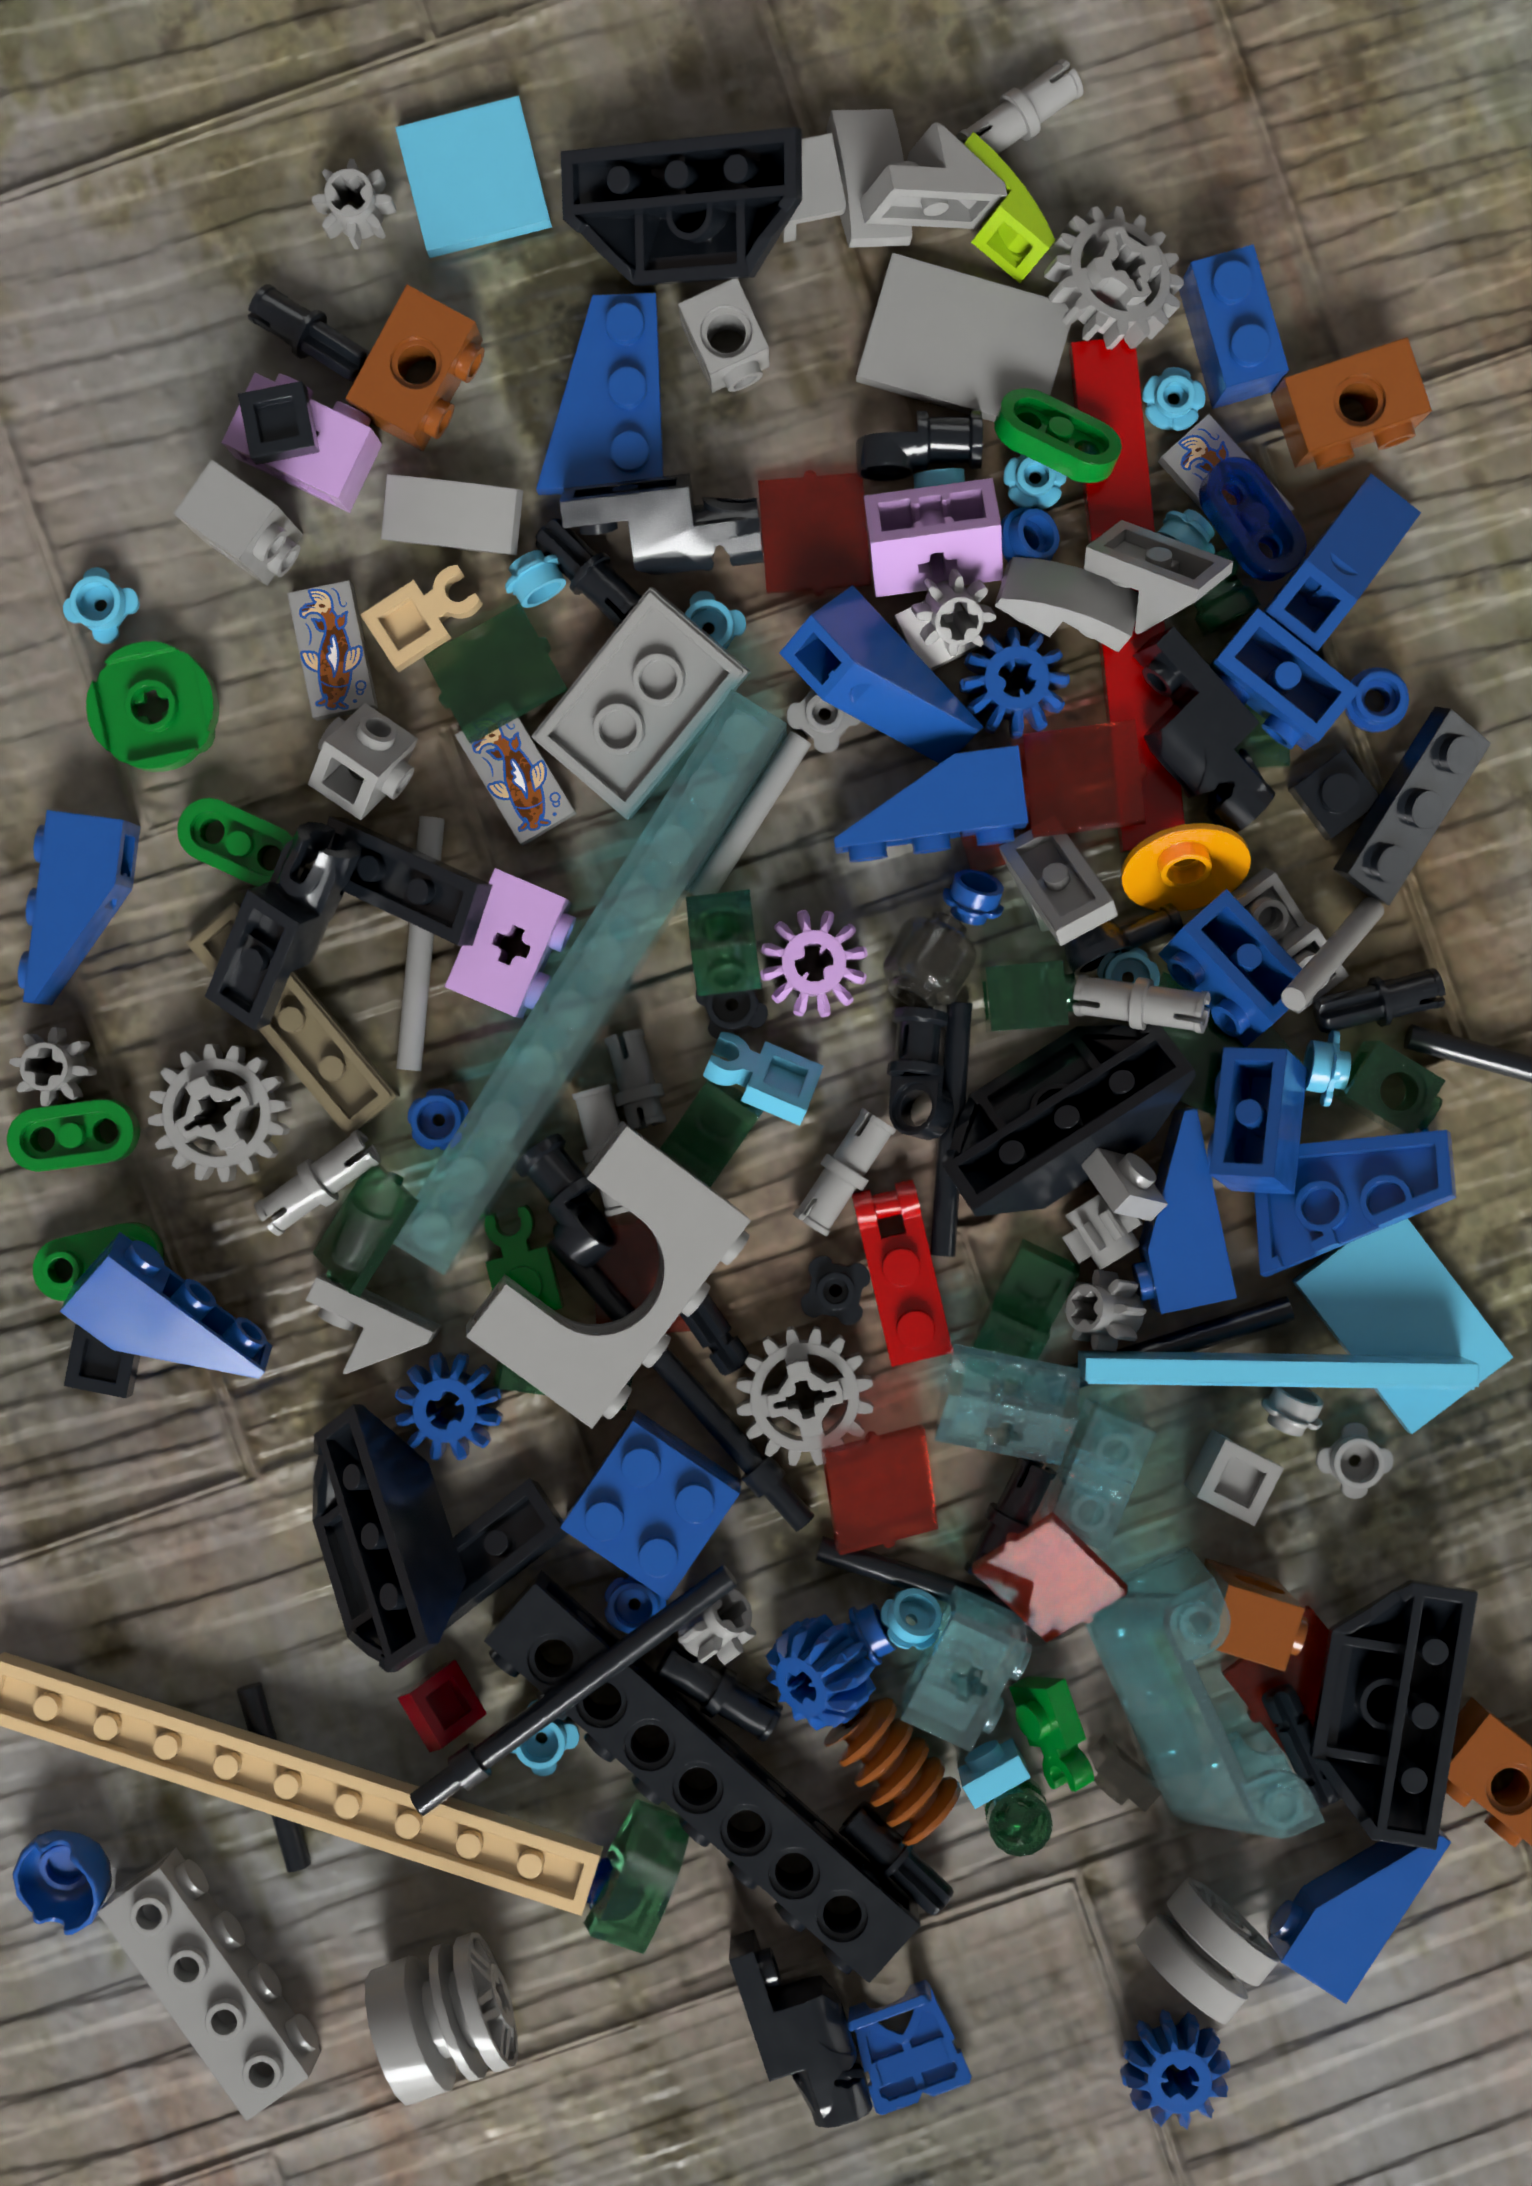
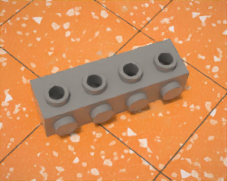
[97,1847,321,2121]

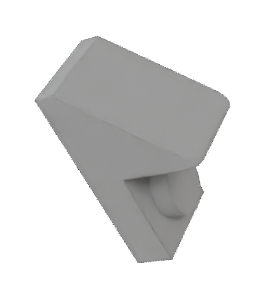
[860,122,1007,229]
[1084,520,1233,634]
[999,817,1118,946]
[306,1272,442,1374]

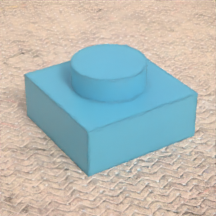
[958,1738,1031,1809]

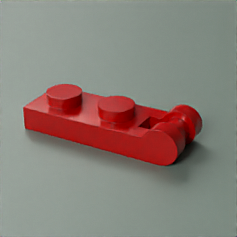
[852,1179,954,1367]

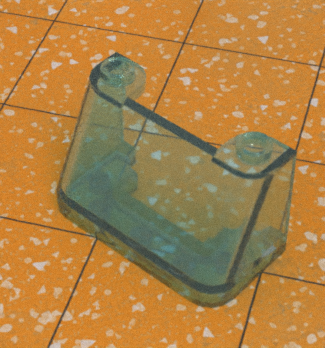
[1083,1546,1325,1839]

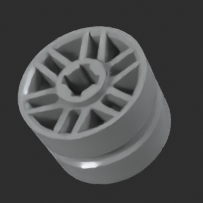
[1136,1877,1280,2024]

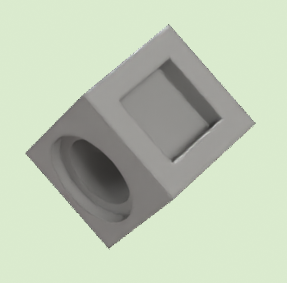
[678,279,770,393]

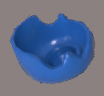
[12,1830,112,1935]

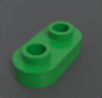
[994,388,1122,483]
[177,798,294,887]
[7,1099,140,1172]
[33,1222,164,1301]

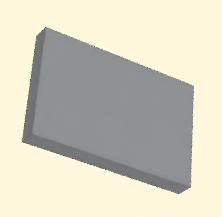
[856,253,1071,422]
[531,587,751,820]

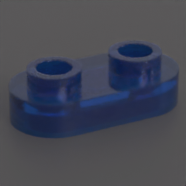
[1199,457,1307,582]

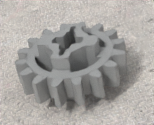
[1044,206,1184,350]
[148,1044,292,1182]
[736,1325,874,1466]

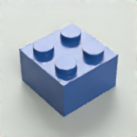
[560,1410,742,1601]

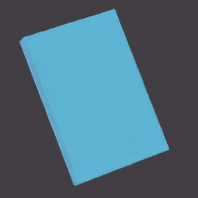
[1292,1218,1514,1434]

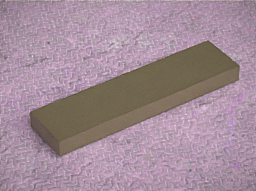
[186,902,400,1137]

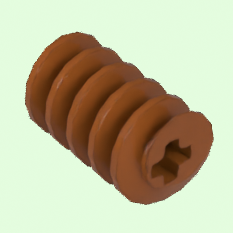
[824,1697,961,1846]

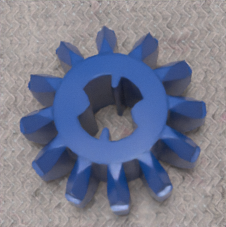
[959,627,1070,739]
[395,1352,503,1460]
[766,1614,876,1731]
[1120,2009,1230,2130]

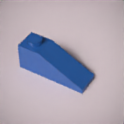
[1132,1107,1237,1314]
[1268,1829,1451,2004]

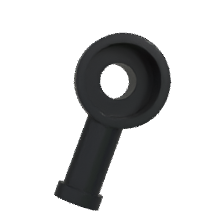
[1065,903,1183,976]

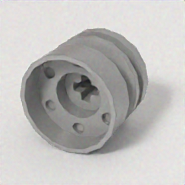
[365,1932,519,2106]

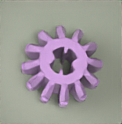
[760,910,868,1017]

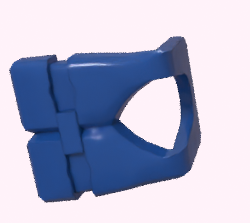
[847,1979,972,2115]

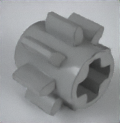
[312,159,396,249]
[911,569,996,656]
[9,1027,97,1106]
[1062,1194,1143,1270]
[1065,1270,1146,1352]
[678,1589,756,1665]

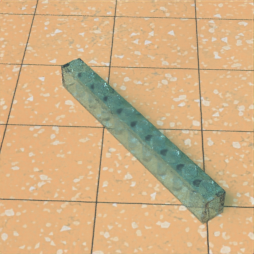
[389,689,787,1275]

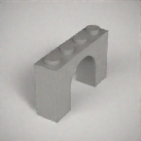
[466,1121,751,1429]

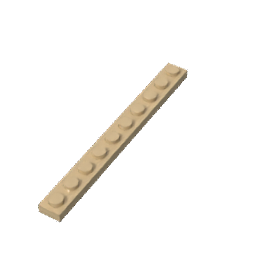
[0,1652,603,1916]

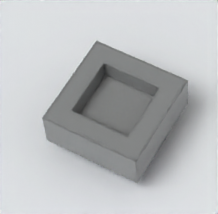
[1081,1148,1168,1221]

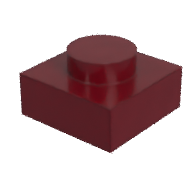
[397,1660,487,1753]

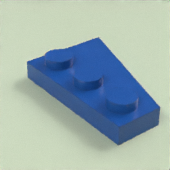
[536,293,664,495]
[1254,1130,1457,1278]

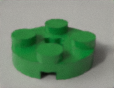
[86,641,219,772]

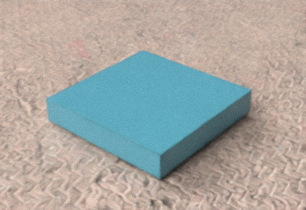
[395,96,552,258]

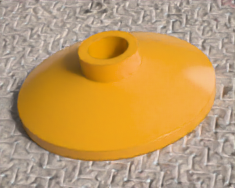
[1121,823,1251,911]

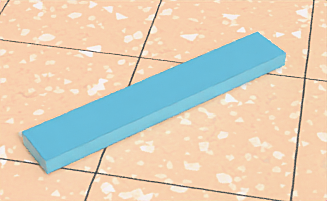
[1078,1351,1479,1390]

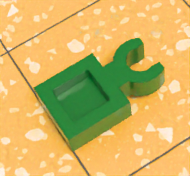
[484,1205,564,1310]
[1009,1676,1094,1792]

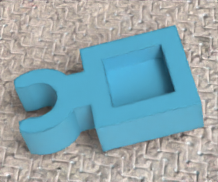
[703,1032,824,1126]

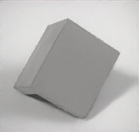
[781,133,846,243]
[1184,1429,1284,1526]

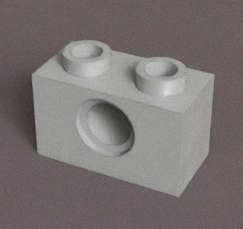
[173,459,303,586]

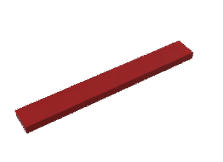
[1069,338,1185,853]

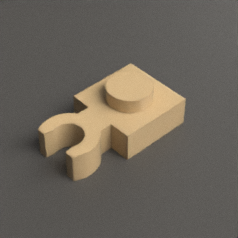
[360,565,482,672]

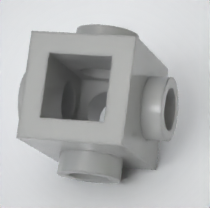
[308,703,418,820]

